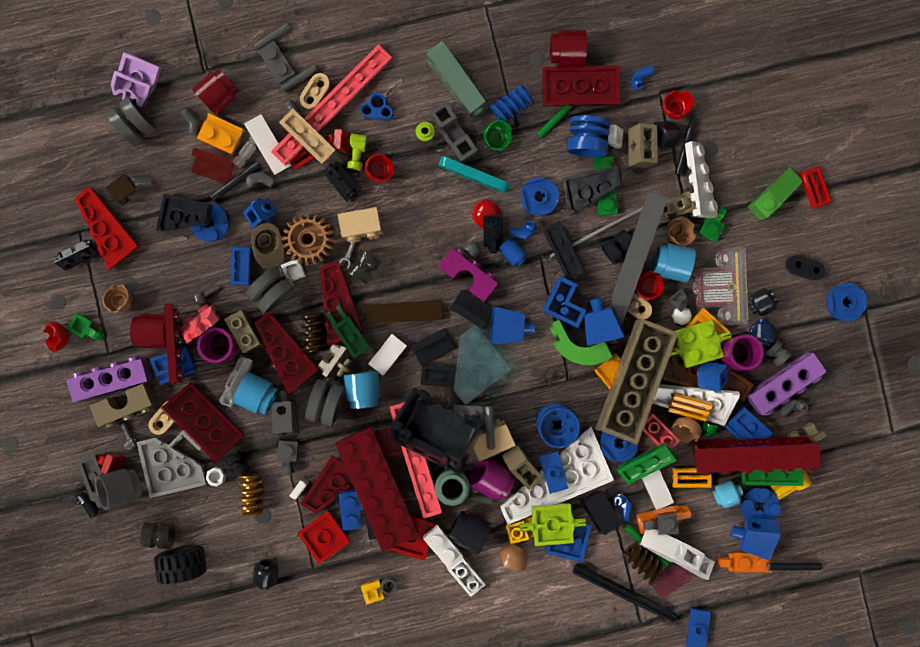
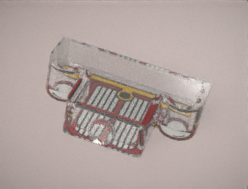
[693,247,748,325]

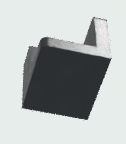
[653,121,683,149]

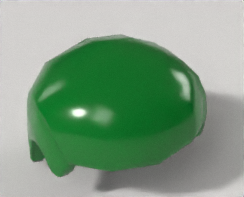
[483,120,513,151]

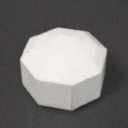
[671,307,692,325]
[206,467,227,487]

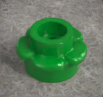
[700,420,719,436]

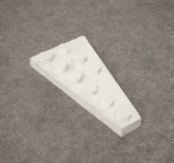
[500,426,614,525]

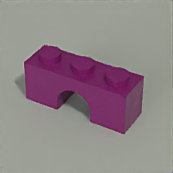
[438,248,498,302]

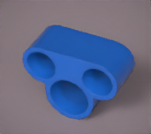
[360,93,394,121]

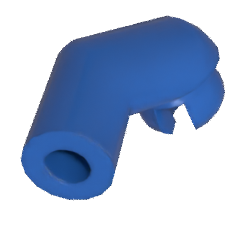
[631,65,654,90]
[508,221,536,239]
[614,494,632,521]

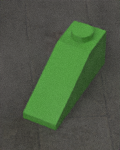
[747,168,803,220]

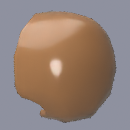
[666,216,697,246]
[102,284,133,314]
[670,417,702,443]
[499,545,528,571]

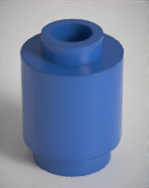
[499,238,527,266]

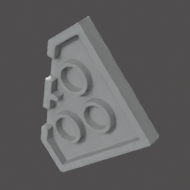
[136,437,208,498]

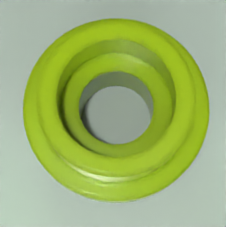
[416,122,435,141]

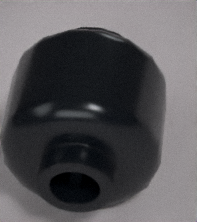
[748,288,779,317]
[253,559,279,590]

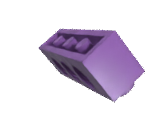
[746,352,826,416]
[66,356,153,402]

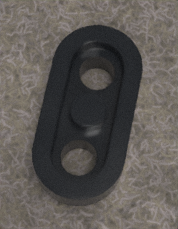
[785,255,825,281]

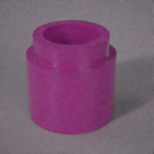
[197,327,239,363]
[721,335,764,371]
[469,457,515,500]

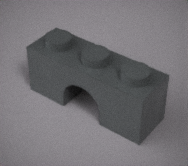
[430,101,478,164]

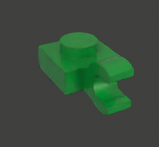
[698,207,727,242]
[67,313,105,340]

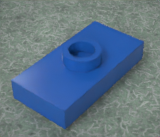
[231,247,252,286]
[539,451,569,494]
[685,608,711,647]

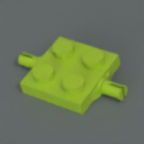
[670,320,732,368]
[519,503,586,546]

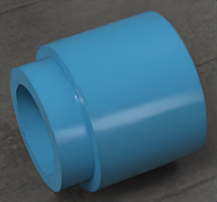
[653,243,696,283]
[344,371,381,409]
[233,372,279,415]

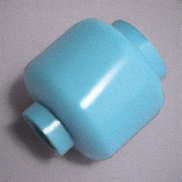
[713,480,744,509]

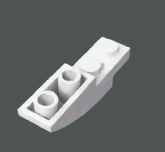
[423,524,486,597]
[640,529,715,580]

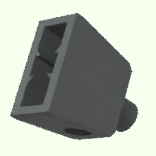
[271,391,299,436]

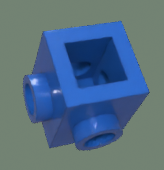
[243,198,279,229]

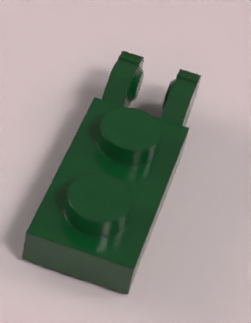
[326,304,371,359]

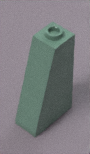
[427,41,486,117]

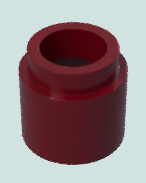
[549,30,587,66]
[192,69,240,116]
[130,314,167,349]

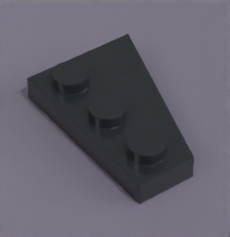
[562,165,623,216]
[156,194,213,232]

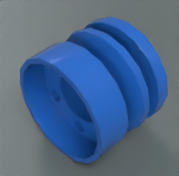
[566,115,611,157]
[536,402,580,448]

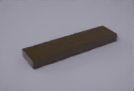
[365,300,443,324]

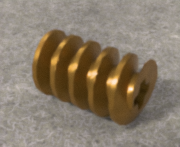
[238,474,263,516]

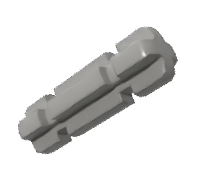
[233,137,257,168]

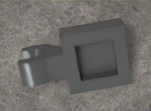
[277,440,299,475]
[643,514,679,535]

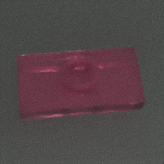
[652,564,693,599]

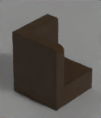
[105,174,136,205]

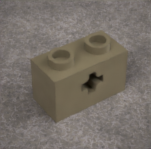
[628,123,658,168]
[224,310,263,353]
[502,445,544,490]

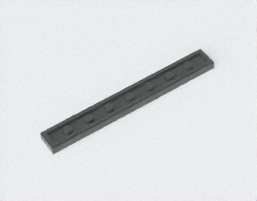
[607,191,668,344]

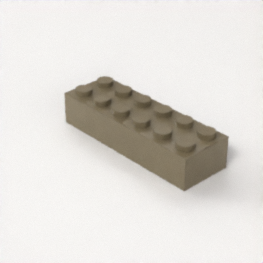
[595,319,678,444]

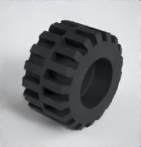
[153,545,207,584]

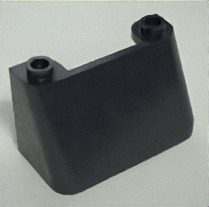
[390,388,484,474]

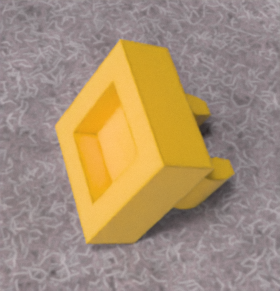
[361,579,385,605]

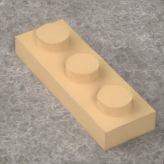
[279,109,336,165]

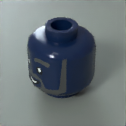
[749,319,775,349]

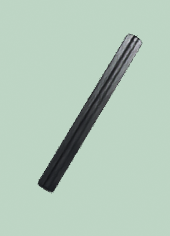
[572,564,677,623]

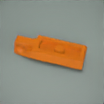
[636,505,691,534]
[718,551,772,573]

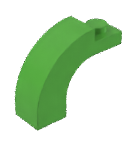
[549,320,613,365]

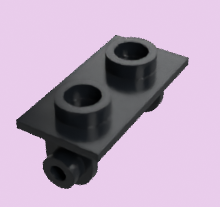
[323,161,362,202]
[483,215,503,254]
[54,239,99,271]

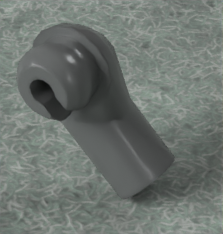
[179,107,199,135]
[246,172,276,188]
[129,176,151,193]
[778,399,808,418]
[469,487,493,505]

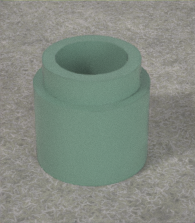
[435,468,470,506]

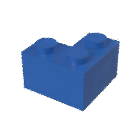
[541,276,587,328]

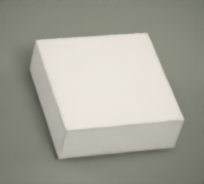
[608,125,624,148]
[281,258,306,282]
[290,477,309,500]

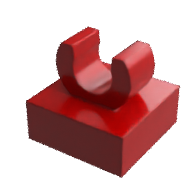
[327,129,350,153]
[97,454,125,474]

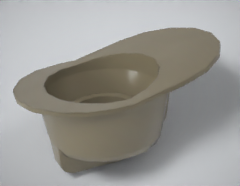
[251,223,284,269]

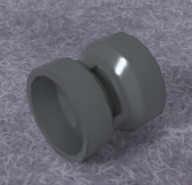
[764,339,791,366]

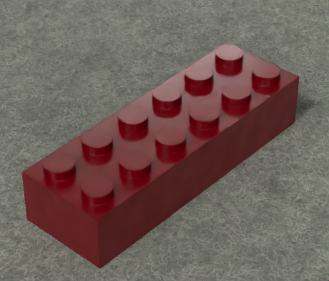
[335,426,418,552]
[692,436,821,475]

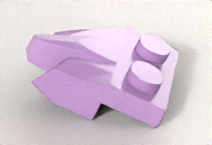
[111,52,162,107]

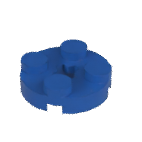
[520,177,559,216]
[190,204,230,242]
[826,283,868,321]
[599,432,638,462]
[740,487,781,520]

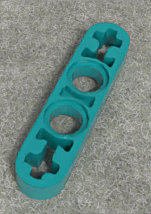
[438,156,510,194]

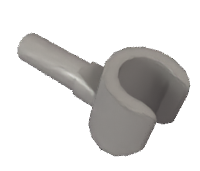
[339,243,355,269]

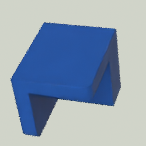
[697,362,728,392]

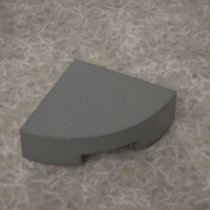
[668,288,688,312]

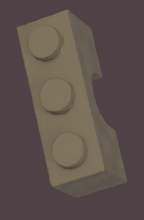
[89,383,158,428]

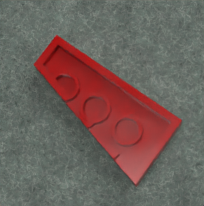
[74,187,140,271]

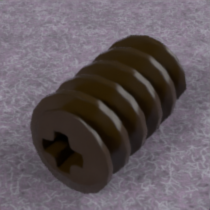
[300,313,326,352]
[622,541,664,585]

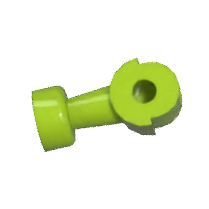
[347,133,367,171]

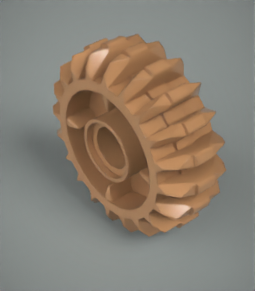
[282,213,335,266]

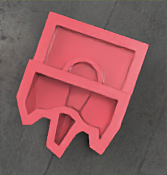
[180,304,220,343]

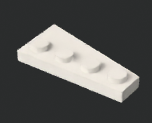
[685,141,718,219]
[652,384,740,426]

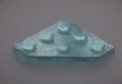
[454,325,511,405]

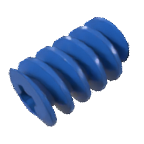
[489,84,533,123]

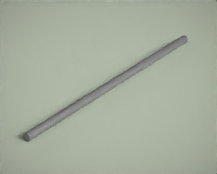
[549,207,643,258]

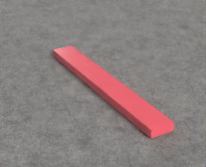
[271,44,393,166]

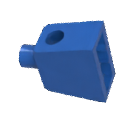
[585,297,625,346]
[490,307,535,344]
[730,517,781,560]

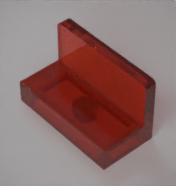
[191,148,234,184]

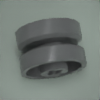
[106,96,157,147]
[245,266,296,315]
[305,379,345,428]

